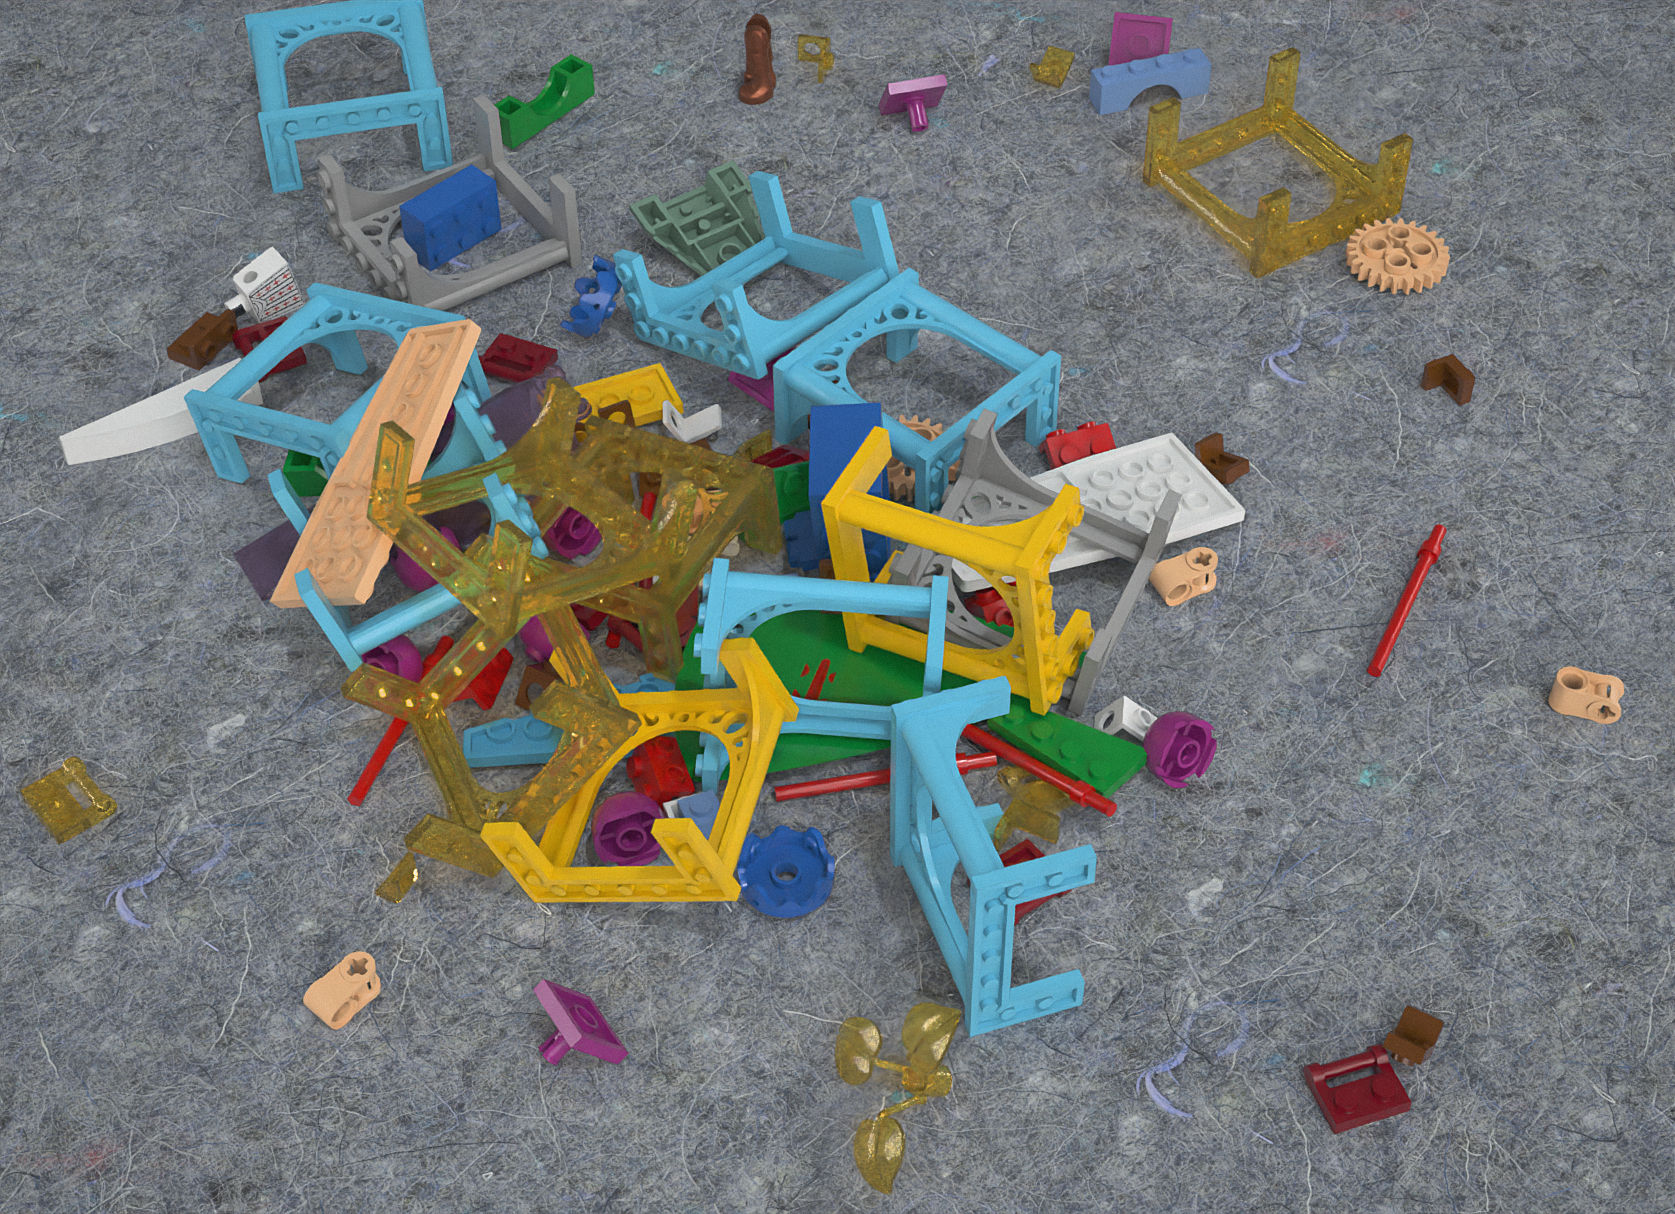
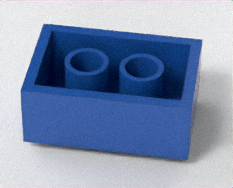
[399,164,502,272]

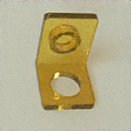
[798,34,834,83]
[1029,46,1075,89]
[994,798,1061,852]

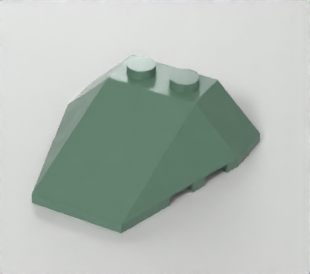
[629,160,773,276]

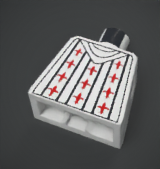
[224,246,305,323]

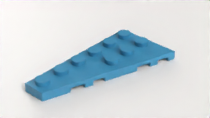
[463,664,680,768]

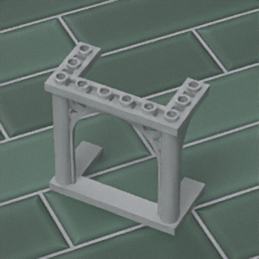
[317,95,582,311]
[884,408,1182,716]

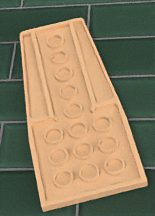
[270,319,481,608]

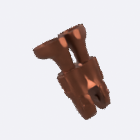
[739,14,776,105]

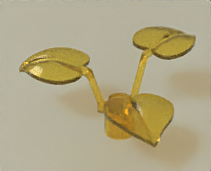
[835,1002,962,1194]

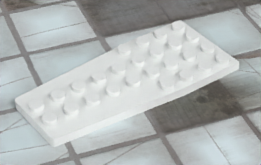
[938,432,1245,592]

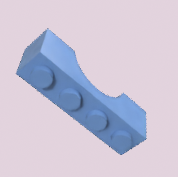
[1089,48,1212,115]

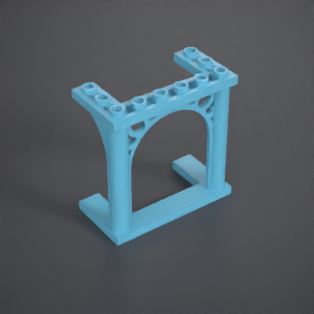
[244,0,453,193]
[613,171,899,380]
[773,268,1061,514]
[184,282,492,484]
[267,382,550,672]
[694,558,949,794]
[890,676,1097,1037]

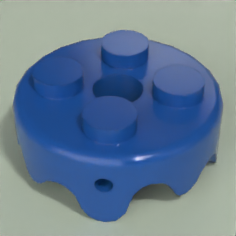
[560,254,622,338]
[737,825,835,918]

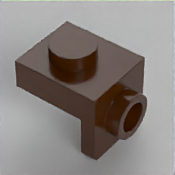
[1421,354,1475,406]
[1195,432,1250,484]
[1382,1005,1445,1066]

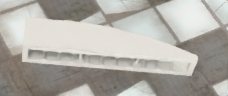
[59,358,263,465]

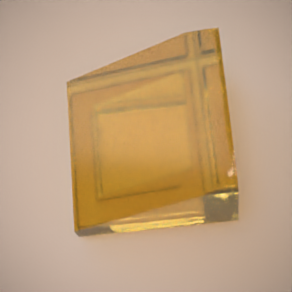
[733,429,772,465]
[374,851,418,904]

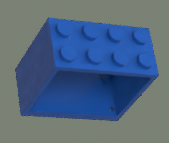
[809,402,891,583]

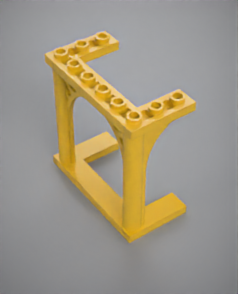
[821,426,1095,716]
[480,637,799,903]

